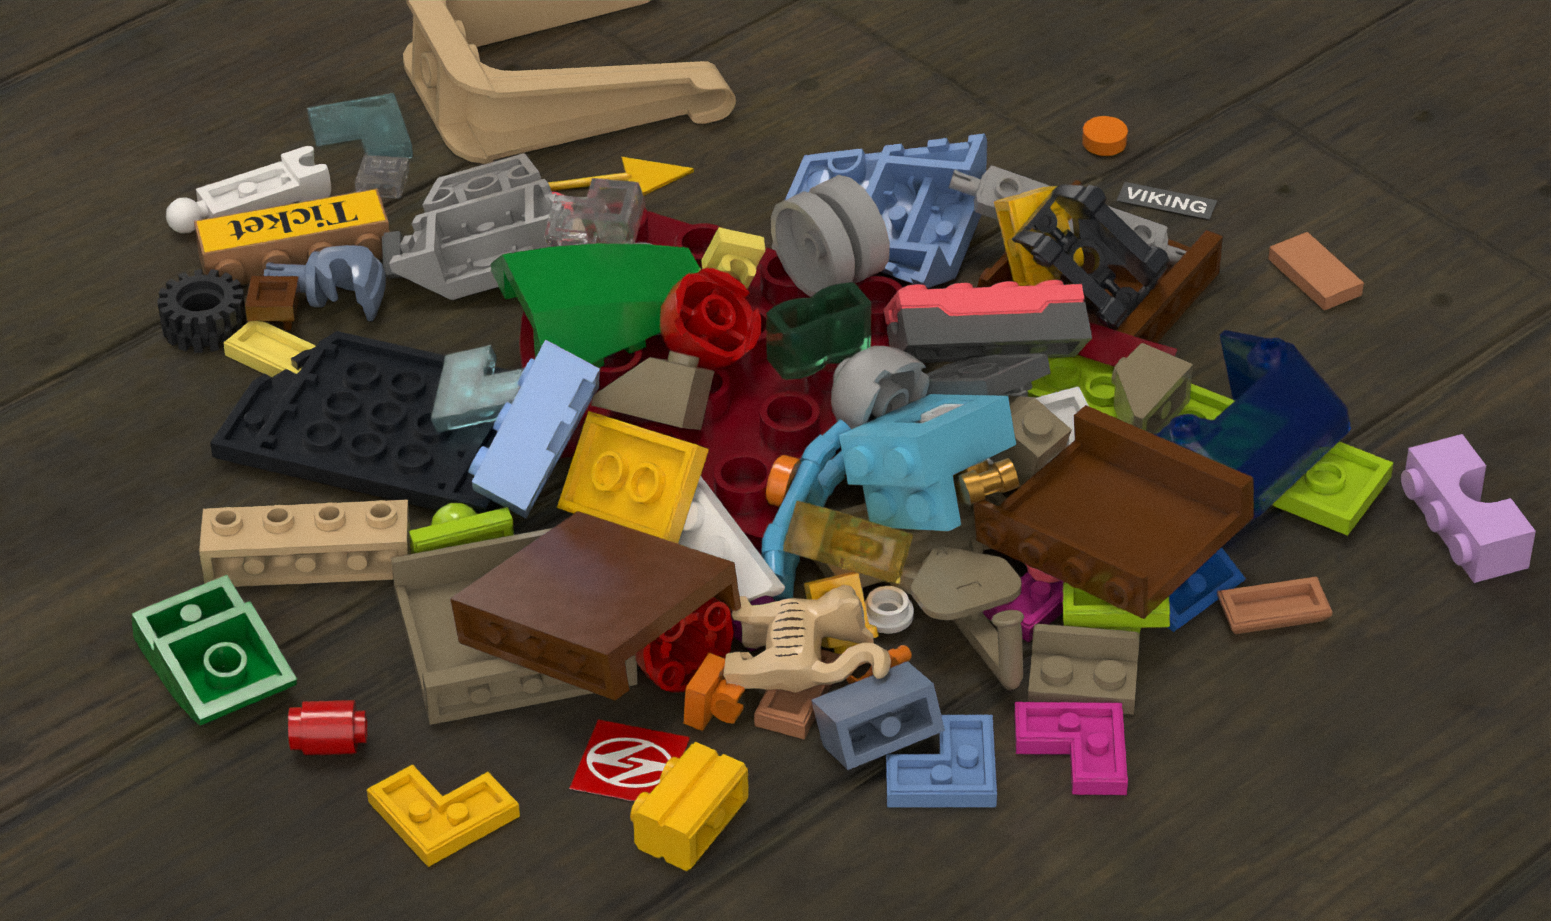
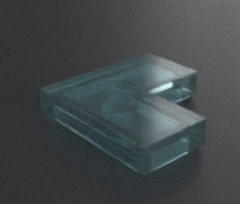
[307,93,413,165]
[431,345,524,432]

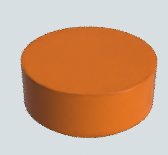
[1082,116,1128,156]
[766,455,801,507]

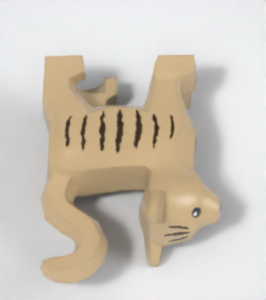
[723,585,891,693]

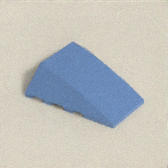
[785,134,987,288]

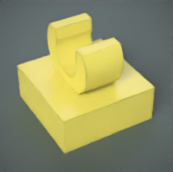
[701,227,765,289]

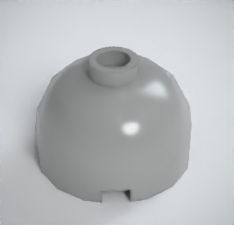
[831,346,929,429]

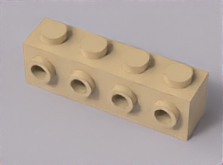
[199,500,411,587]

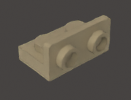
[1028,624,1140,715]

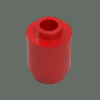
[288,700,368,756]

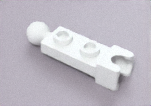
[166,146,331,234]

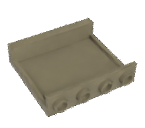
[391,528,638,725]

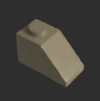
[1111,343,1193,436]
[591,351,714,430]
[990,395,1072,486]

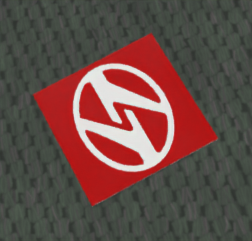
[569,719,690,802]

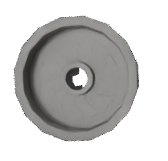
[771,175,890,300]

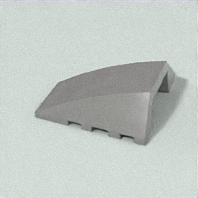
[389,153,573,300]

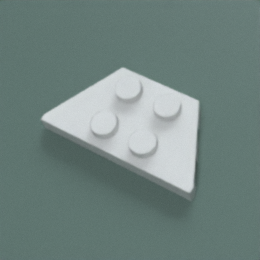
[678,476,785,614]

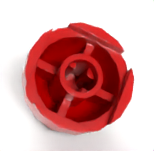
[660,268,761,370]

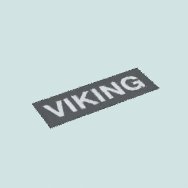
[1116,182,1217,220]

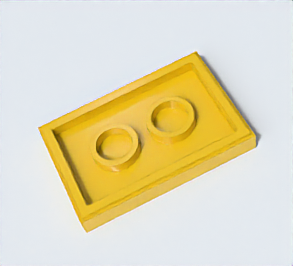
[557,411,709,544]

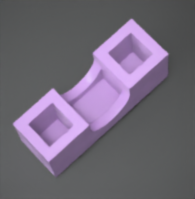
[1401,434,1536,583]

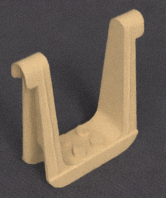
[403,0,736,164]

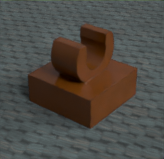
[245,276,300,330]

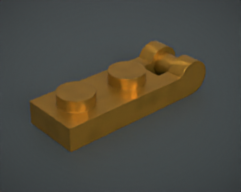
[953,458,1019,505]

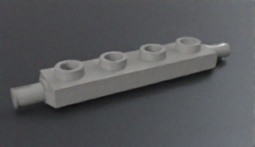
[948,165,1187,266]

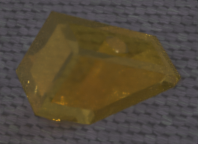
[783,501,913,585]

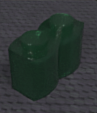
[766,282,871,380]

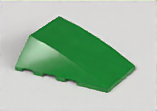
[490,243,701,368]

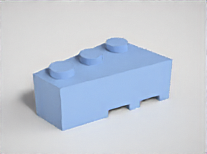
[468,339,600,518]

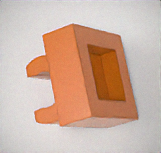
[683,653,745,731]

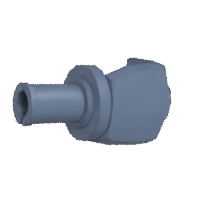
[264,245,386,321]

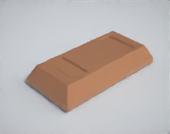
[1217,577,1333,634]

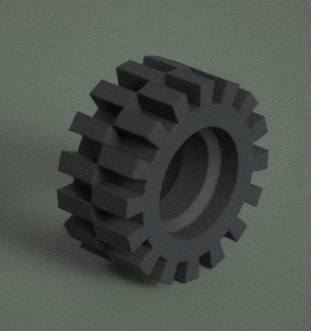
[157,269,247,353]

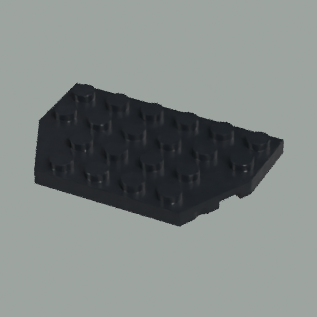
[210,331,517,514]

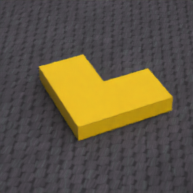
[367,764,520,867]

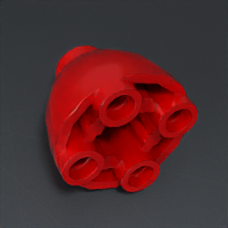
[635,597,734,692]

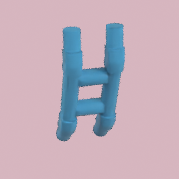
[762,419,851,601]

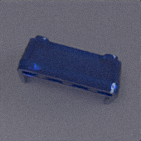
[1152,330,1351,520]

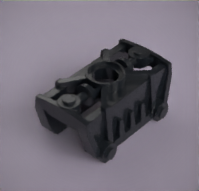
[1012,184,1170,330]

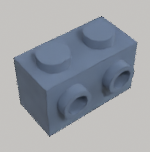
[811,661,945,770]

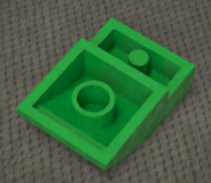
[132,575,297,726]

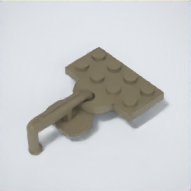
[804,491,1024,690]

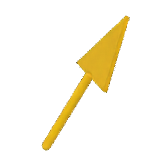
[548,157,694,200]

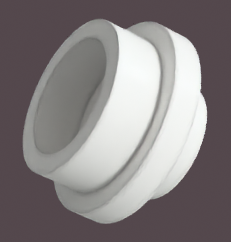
[864,586,914,634]

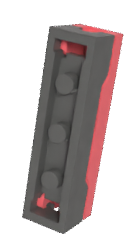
[884,280,1092,363]

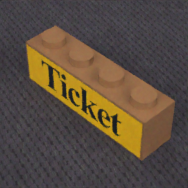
[194,188,389,285]

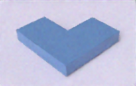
[886,715,997,807]

